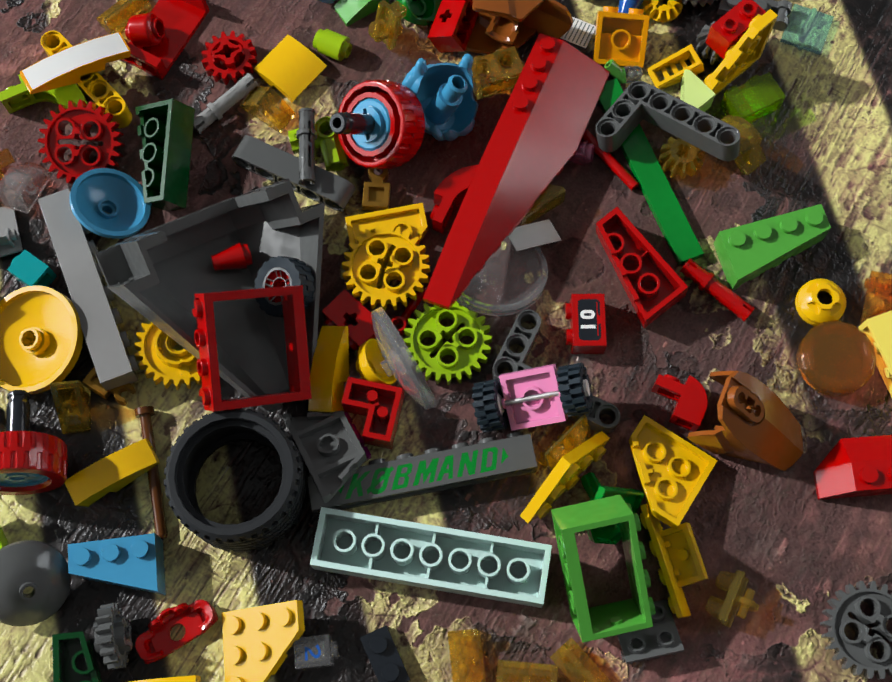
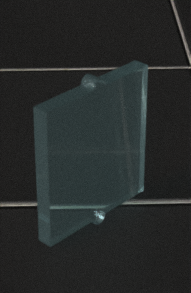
[780,4,834,55]

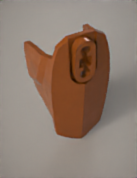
[465,0,573,56]
[687,371,803,471]

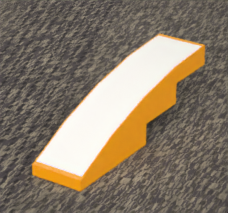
[20,32,131,94]

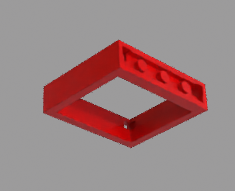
[192,285,312,412]

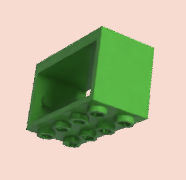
[551,494,656,643]

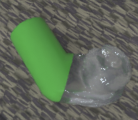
[604,59,643,84]

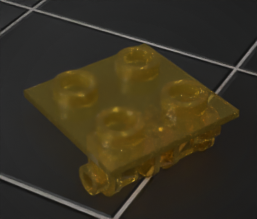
[538,414,591,473]

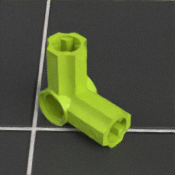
[288,116,349,172]

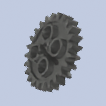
[820,581,892,679]

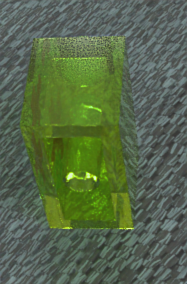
[720,72,786,129]

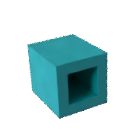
[7,250,57,287]

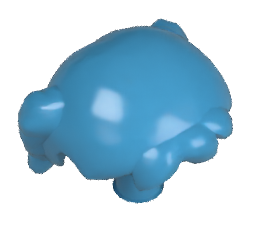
[401,54,478,141]

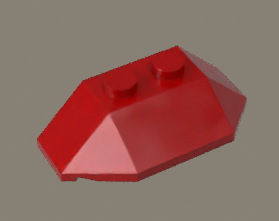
[813,435,892,500]

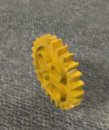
[342,224,430,311]

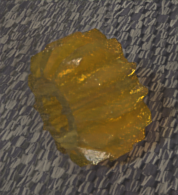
[659,137,705,180]

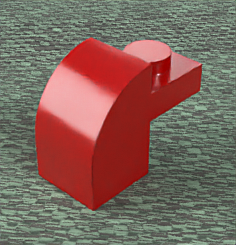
[651,374,708,432]

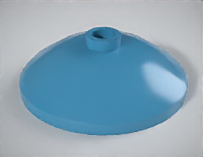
[69,168,151,239]

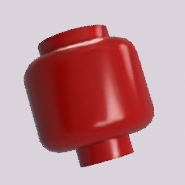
[125,13,165,48]

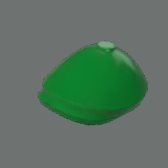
[396,0,442,26]

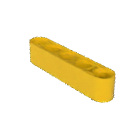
[41,30,132,128]

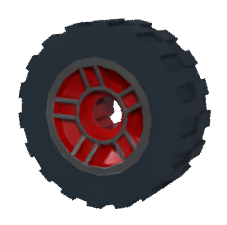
[254,256,315,317]

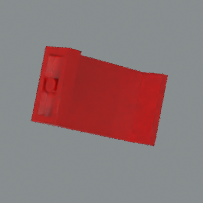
[121,0,210,80]

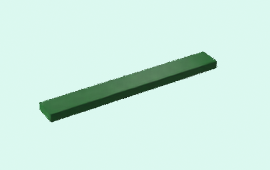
[598,78,704,266]

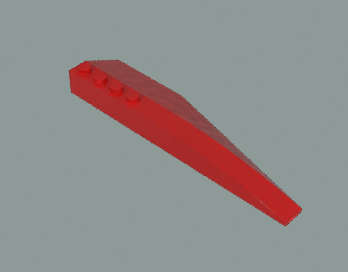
[423,33,610,310]

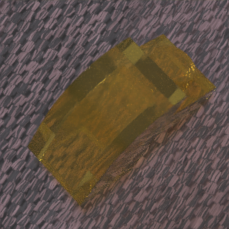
[721,115,767,175]

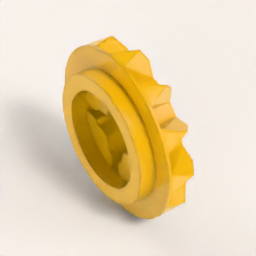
[643,0,683,22]

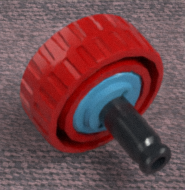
[330,80,425,169]
[0,390,68,495]

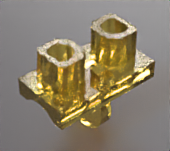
[368,0,407,50]
[705,570,760,628]

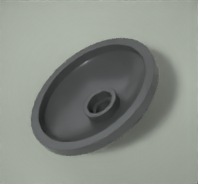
[0,540,71,626]

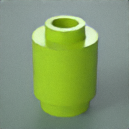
[313,29,352,61]

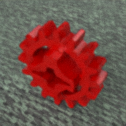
[201,31,257,85]

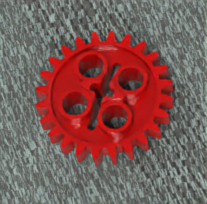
[37,100,125,184]

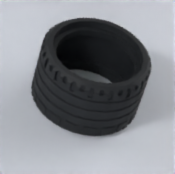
[164,408,309,553]

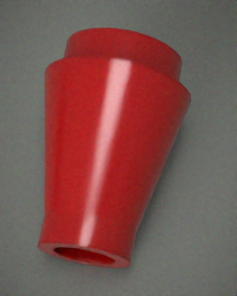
[211,243,253,271]

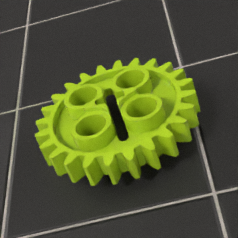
[403,298,492,385]

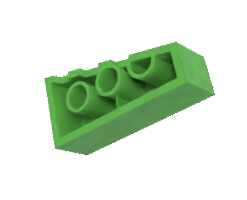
[713,204,831,291]

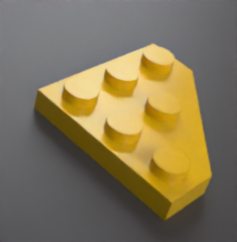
[703,9,778,96]
[345,203,428,289]
[629,415,718,530]
[520,431,610,523]
[222,600,305,682]

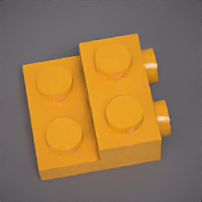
[593,6,650,68]

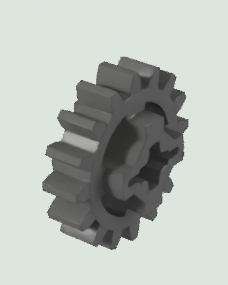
[93,603,133,670]

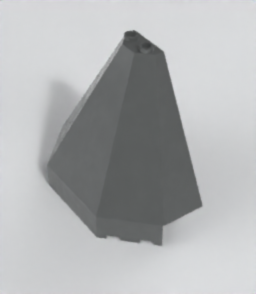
[95,178,325,413]

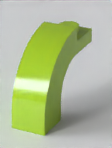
[0,74,88,126]

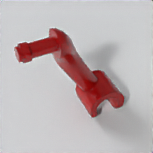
[391,288,426,336]

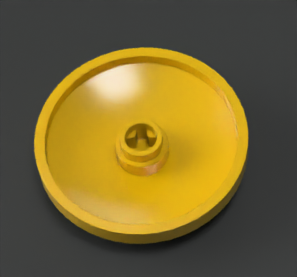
[0,285,83,394]

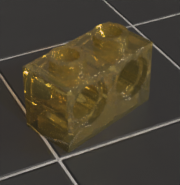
[472,46,523,100]

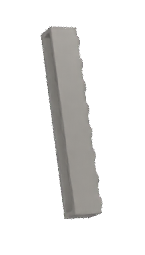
[38,189,140,391]

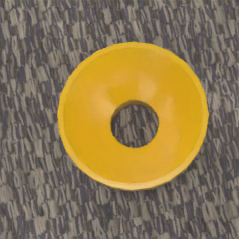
[795,278,846,327]
[356,339,398,385]

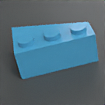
[68,533,166,596]

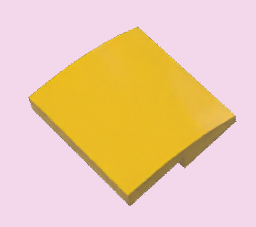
[253,35,327,103]

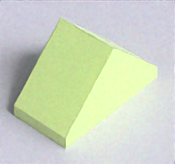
[680,69,716,121]

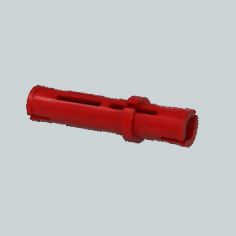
[680,258,755,321]

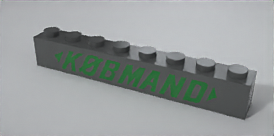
[307,432,538,515]

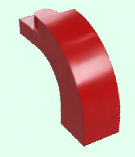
[430,165,478,234]

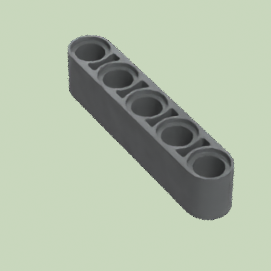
[232,135,356,212]

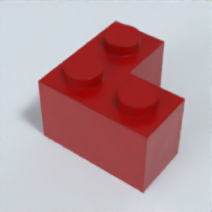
[341,376,405,450]

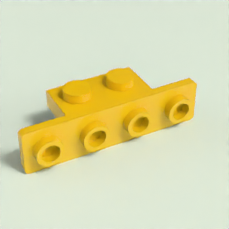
[640,504,709,619]

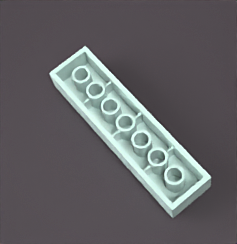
[310,507,552,608]

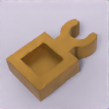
[362,169,391,211]
[82,366,136,406]

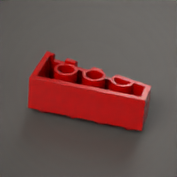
[596,207,688,328]

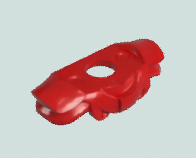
[135,600,218,664]

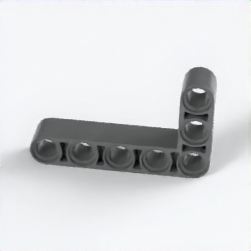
[596,81,740,161]
[492,309,620,434]

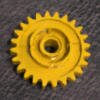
[134,322,201,390]

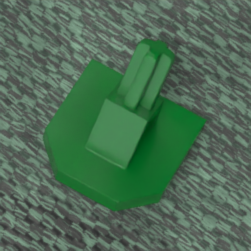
[581,472,645,545]

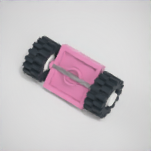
[472,362,593,433]

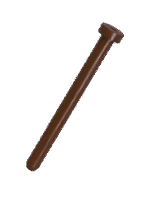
[134,406,168,540]

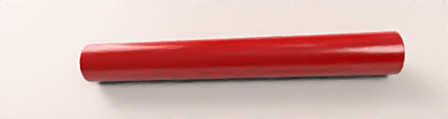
[582,129,639,191]

